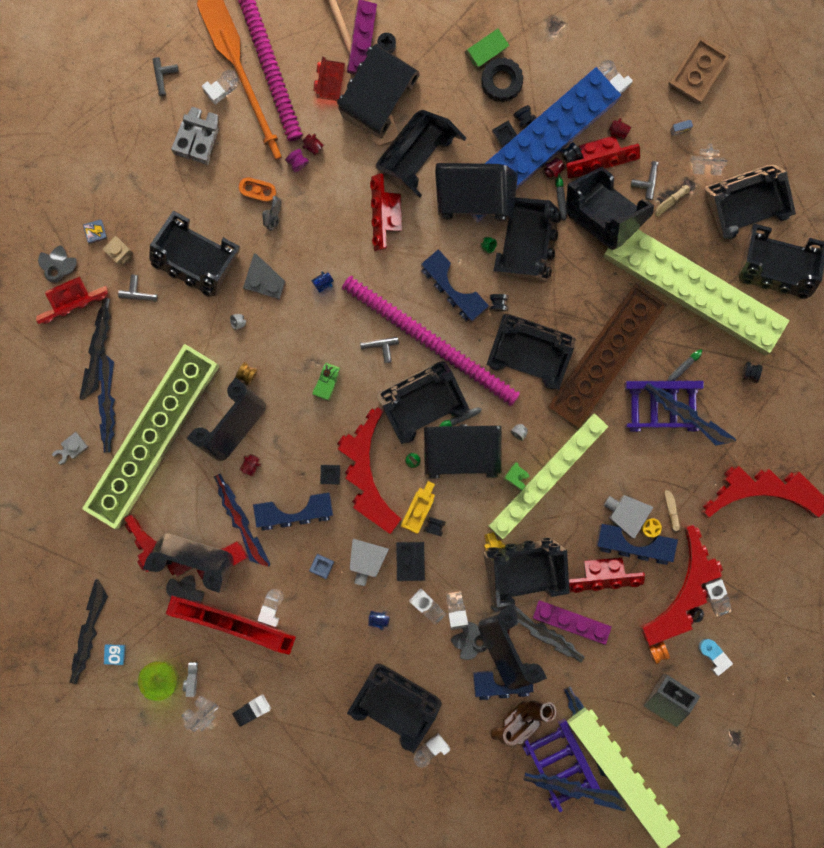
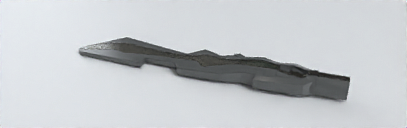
[491,604,585,663]

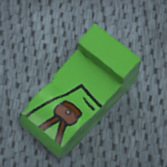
[312,363,340,401]

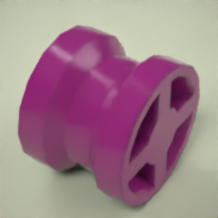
[285,149,309,172]

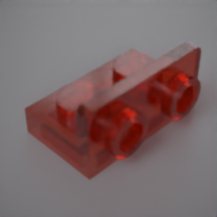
[313,56,345,101]

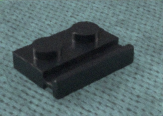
[396,542,425,581]

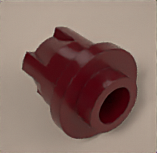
[609,118,631,140]
[302,133,324,155]
[543,157,566,179]
[239,454,262,477]

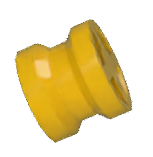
[641,518,662,538]

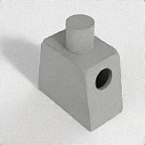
[603,495,653,539]
[350,539,389,586]

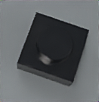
[492,120,517,148]
[320,465,340,485]

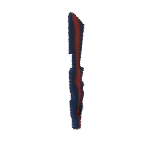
[214,473,270,567]

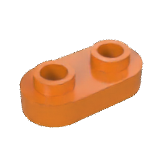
[239,177,277,203]

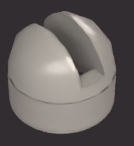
[230,314,246,330]
[511,424,528,441]

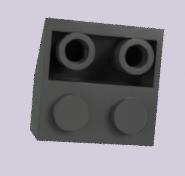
[644,673,701,727]

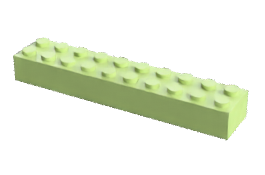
[602,229,790,356]
[82,344,220,529]

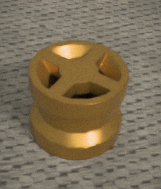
[235,362,258,386]

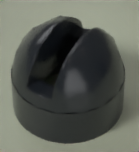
[688,607,704,623]

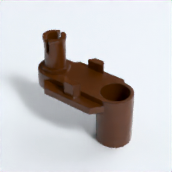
[491,700,556,746]

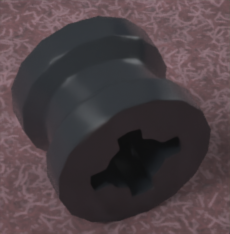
[377,32,396,53]
[513,105,537,128]
[560,142,583,164]
[489,294,509,312]
[742,361,763,384]
[424,517,446,536]

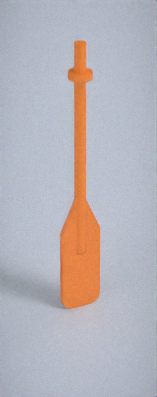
[197,0,282,160]

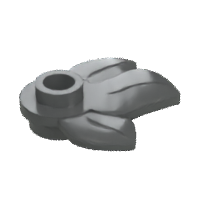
[262,196,282,230]
[38,245,77,283]
[166,575,204,602]
[451,622,488,660]

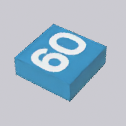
[104,644,125,665]

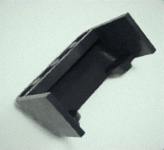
[376,110,467,198]

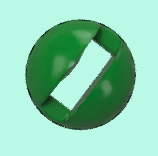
[480,237,497,253]
[405,453,421,468]

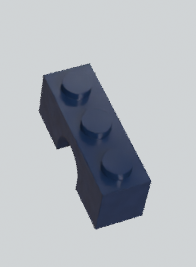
[473,671,534,700]

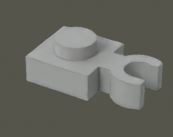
[52,432,88,465]
[183,662,198,697]

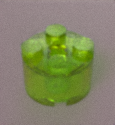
[138,660,180,701]

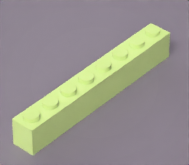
[488,413,608,540]
[567,707,681,848]

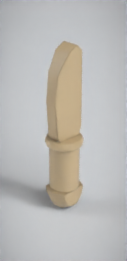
[655,185,690,216]
[665,490,681,533]

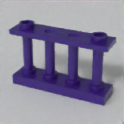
[624,381,704,432]
[522,719,600,812]

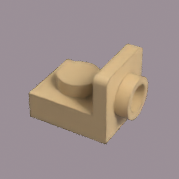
[103,236,133,266]

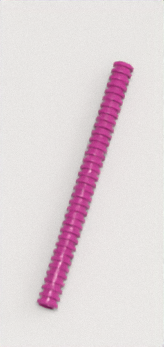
[238,0,303,141]
[342,276,520,406]

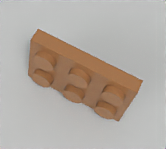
[668,36,731,104]

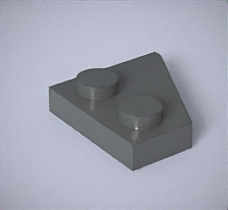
[243,253,285,300]

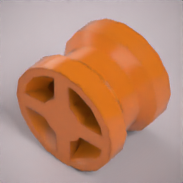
[648,641,670,665]

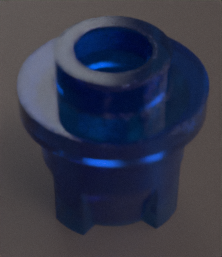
[311,271,334,293]
[368,611,390,630]

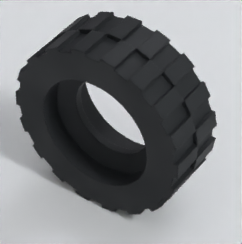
[481,57,524,102]

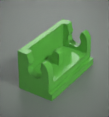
[465,28,510,67]
[503,462,529,491]

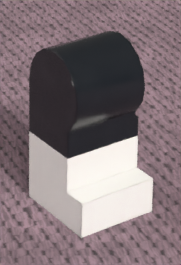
[232,694,271,727]

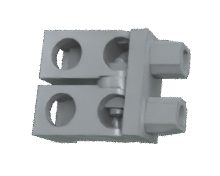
[171,107,219,165]

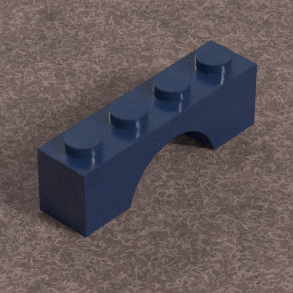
[421,249,489,323]
[253,493,334,531]
[595,524,678,565]

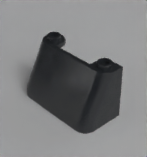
[435,163,518,222]
[705,165,796,239]
[565,167,654,250]
[486,314,576,390]
[377,361,470,444]
[186,377,266,461]
[424,426,502,479]
[143,533,234,593]
[478,605,547,690]
[347,664,442,753]

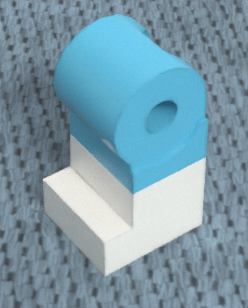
[698,639,733,676]

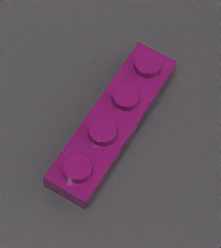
[347,0,377,75]
[532,600,612,645]

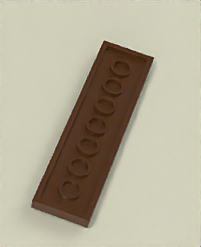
[548,283,667,429]

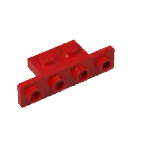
[566,135,641,179]
[370,173,402,252]
[36,276,108,324]
[569,557,645,593]

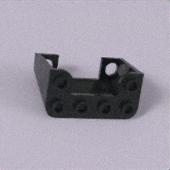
[337,44,420,139]
[494,197,561,282]
[149,211,240,296]
[739,223,824,299]
[483,537,570,608]

